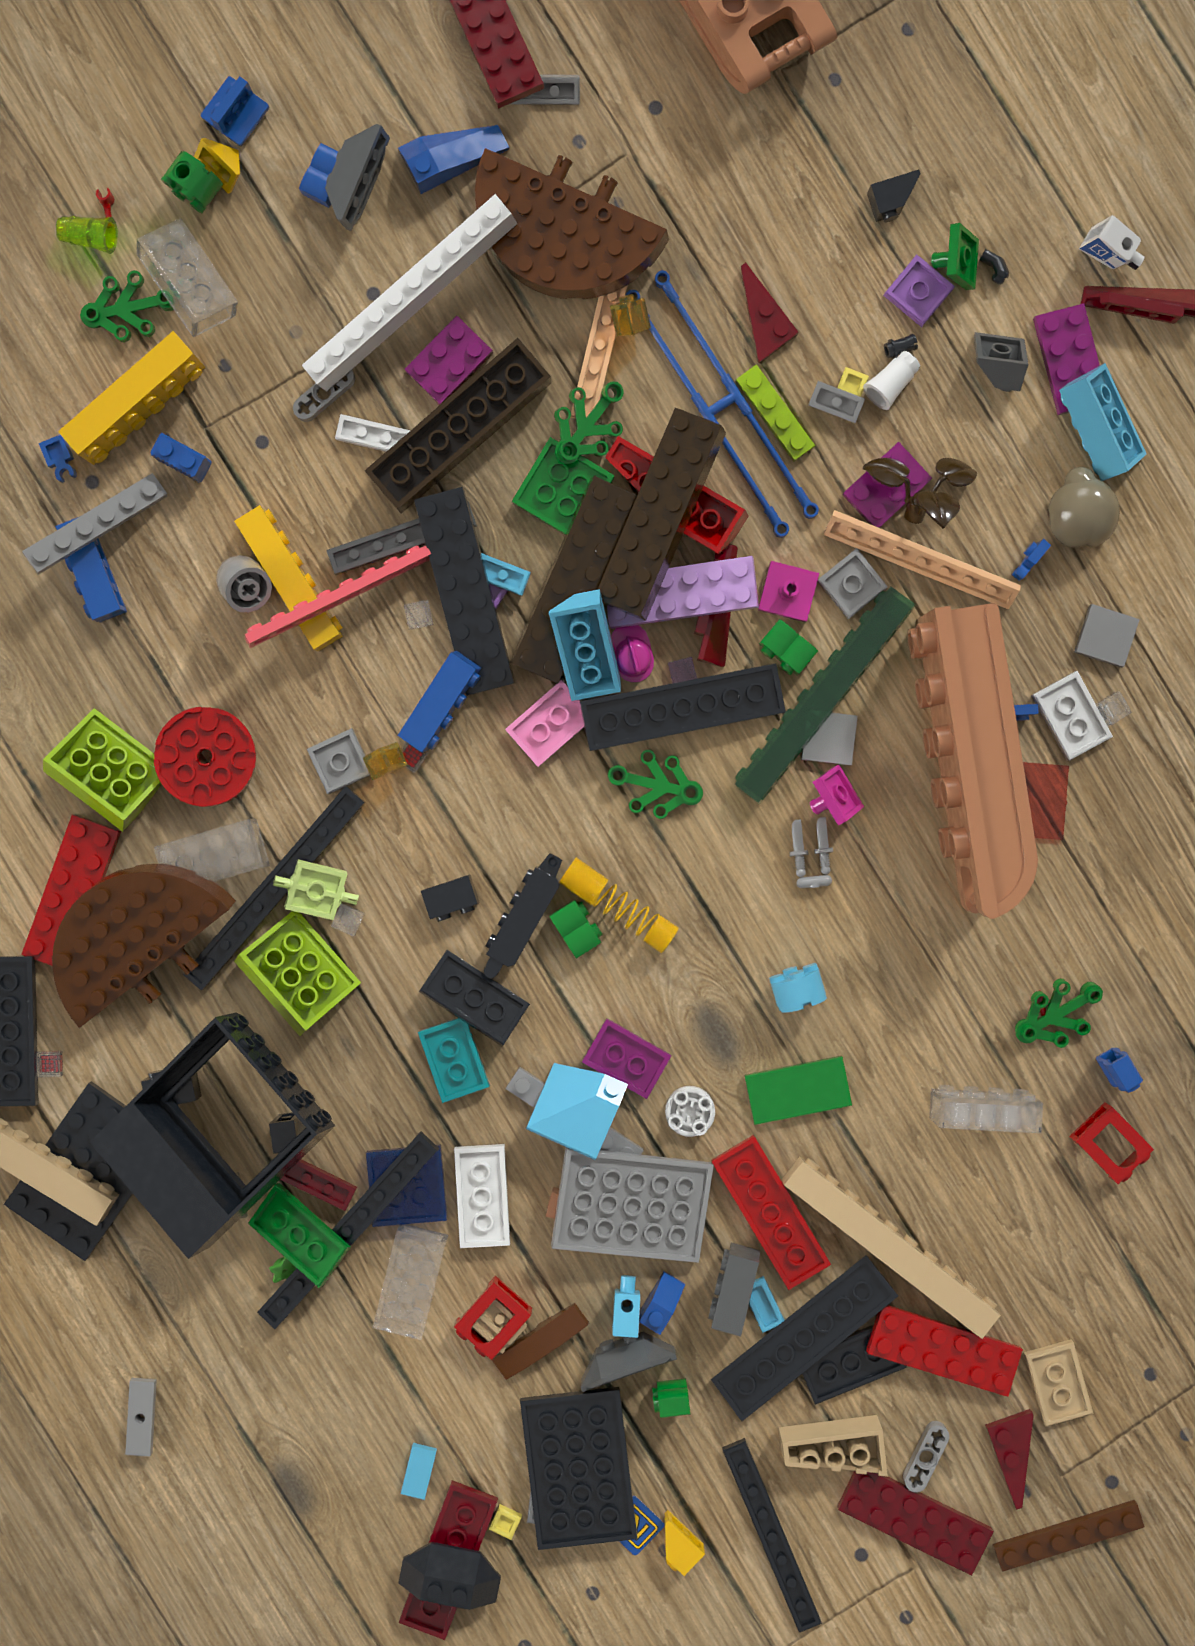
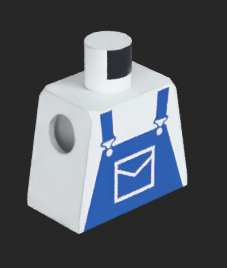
[1079,215,1145,270]

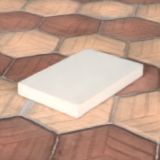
[1031,671,1113,761]

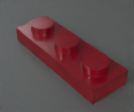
[280,1159,357,1211]

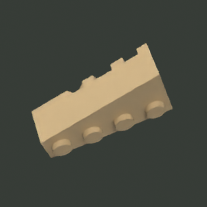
[779,1415,888,1477]

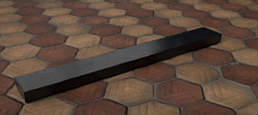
[722,1438,822,1633]

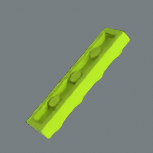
[736,364,815,462]

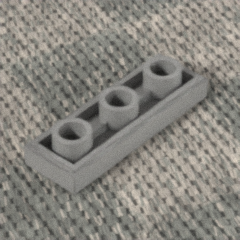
[125,1378,157,1456]

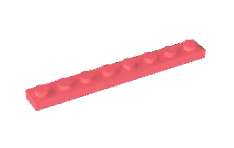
[245,545,431,649]

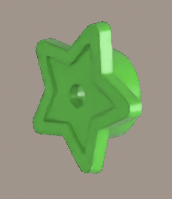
[269,1257,296,1283]

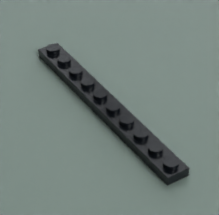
[182,786,366,991]
[257,1131,439,1330]

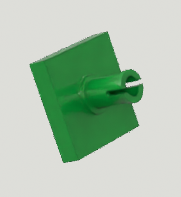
[931,223,979,290]

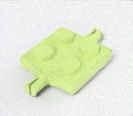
[273,860,359,920]

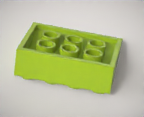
[43,708,162,832]
[234,911,361,1036]

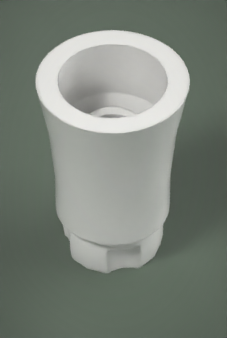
[863,351,920,410]

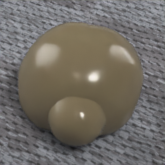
[1048,467,1120,547]

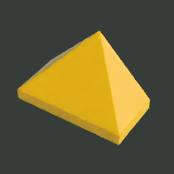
[194,138,240,194]

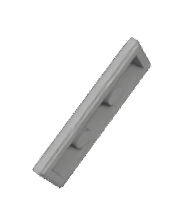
[511,75,580,104]

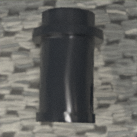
[884,334,918,359]

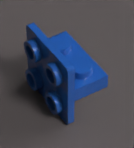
[201,76,269,146]

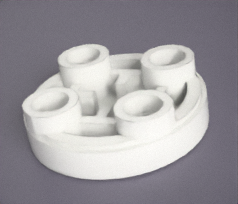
[665,1086,715,1137]

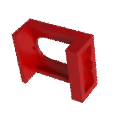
[1069,1102,1154,1184]
[454,1275,532,1360]

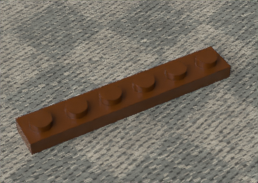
[993,1500,1145,1572]

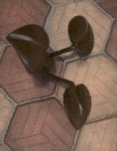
[863,458,977,529]

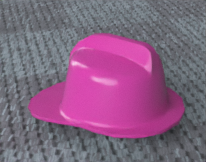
[611,625,654,682]

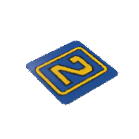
[619,1496,664,1555]

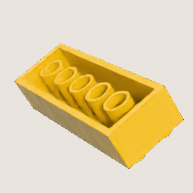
[58,331,205,465]

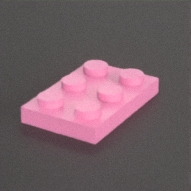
[505,680,584,767]

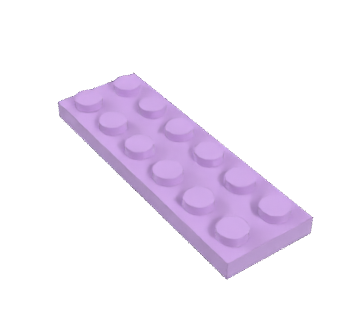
[607,556,759,629]

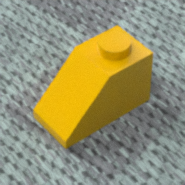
[664,1510,705,1576]

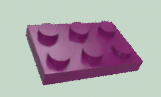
[405,315,493,405]
[842,442,932,528]
[582,1018,672,1099]

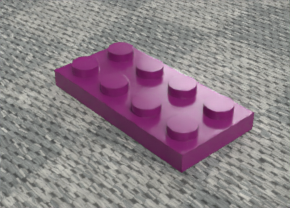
[1033,303,1100,415]

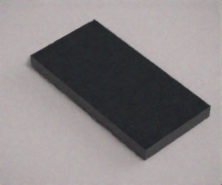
[419,950,530,1047]
[802,1324,907,1405]

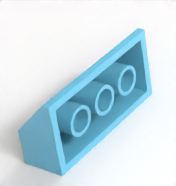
[1059,363,1146,481]
[549,589,621,701]

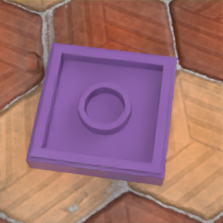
[883,255,955,328]

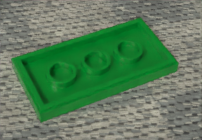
[744,1055,852,1125]
[248,1183,351,1288]

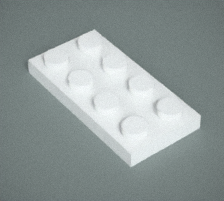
[454,1144,510,1248]

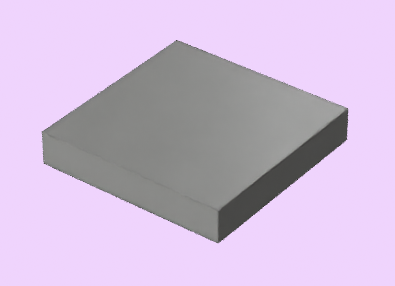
[817,548,888,619]
[1074,604,1140,668]
[801,710,858,766]
[307,728,374,794]

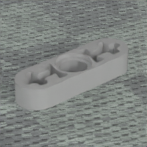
[293,370,355,422]
[903,1421,949,1492]

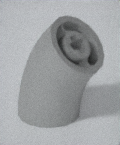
[216,555,272,613]

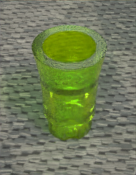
[56,216,118,254]

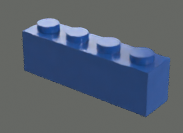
[55,517,127,623]
[397,651,481,753]

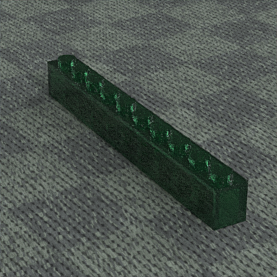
[734,586,915,805]

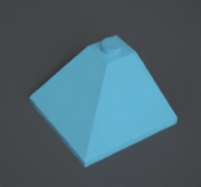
[526,1063,628,1160]

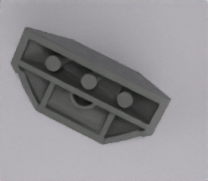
[325,124,390,231]
[581,1332,677,1392]

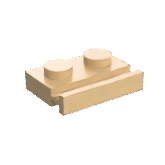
[472,1298,527,1354]

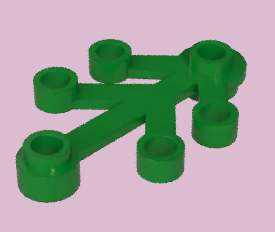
[80,270,178,342]
[554,381,624,464]
[608,750,703,819]
[1015,978,1103,1048]

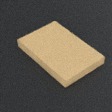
[1024,1339,1094,1427]

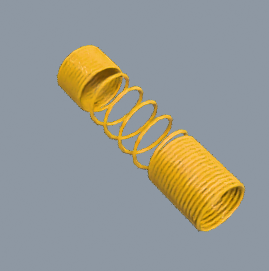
[559,857,679,953]

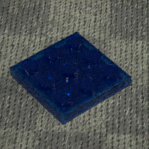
[366,1144,448,1227]

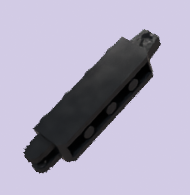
[483,853,563,979]

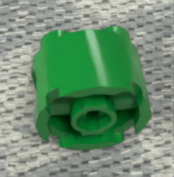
[161,151,223,214]

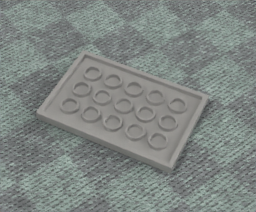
[551,1147,714,1263]

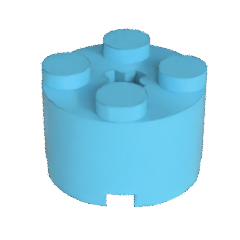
[769,963,827,1013]

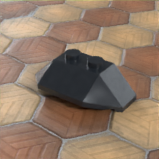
[398,1542,501,1610]

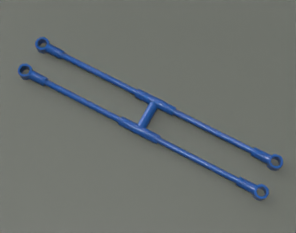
[625,270,819,538]

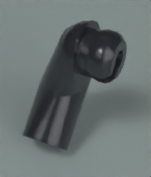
[979,249,1009,285]

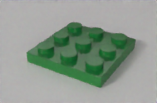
[512,437,615,535]

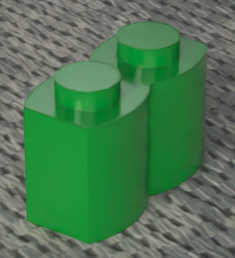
[759,619,818,675]
[549,899,603,959]
[652,1378,691,1418]

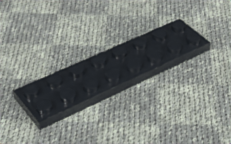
[414,487,515,696]
[580,663,786,751]
[711,1255,899,1421]

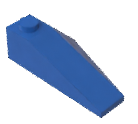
[398,125,510,194]

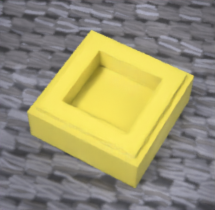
[837,367,869,397]
[489,1504,522,1540]

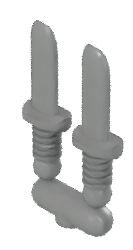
[790,817,833,889]

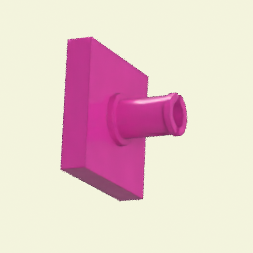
[758,561,819,623]
[810,764,864,826]

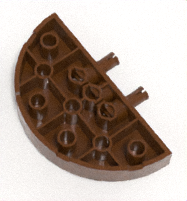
[475,148,669,299]
[52,864,236,1028]

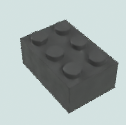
[708,1242,760,1337]

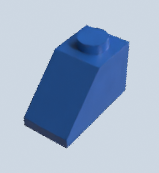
[639,1271,685,1335]

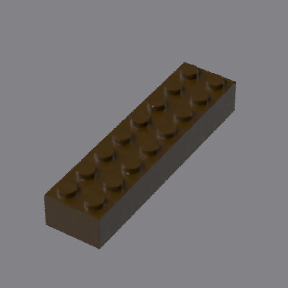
[365,338,552,514]
[598,407,726,621]
[510,476,637,684]

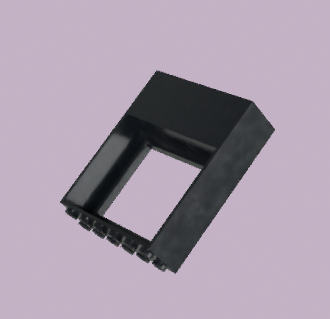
[90,1012,335,1259]

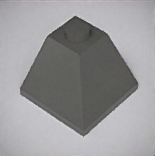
[974,332,1029,392]

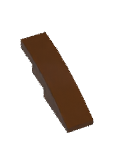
[492,1303,589,1380]

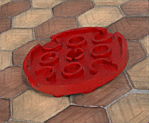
[154,707,256,807]

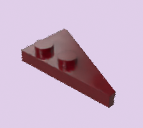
[741,262,799,364]
[985,1409,1034,1510]

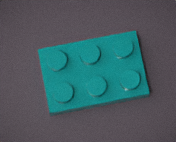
[418,1018,490,1103]

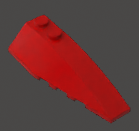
[605,436,749,554]

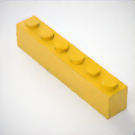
[234,505,343,652]

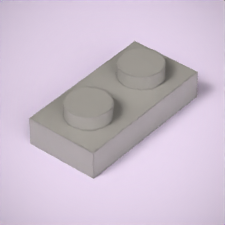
[809,381,865,423]

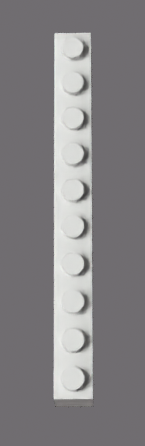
[302,194,517,392]

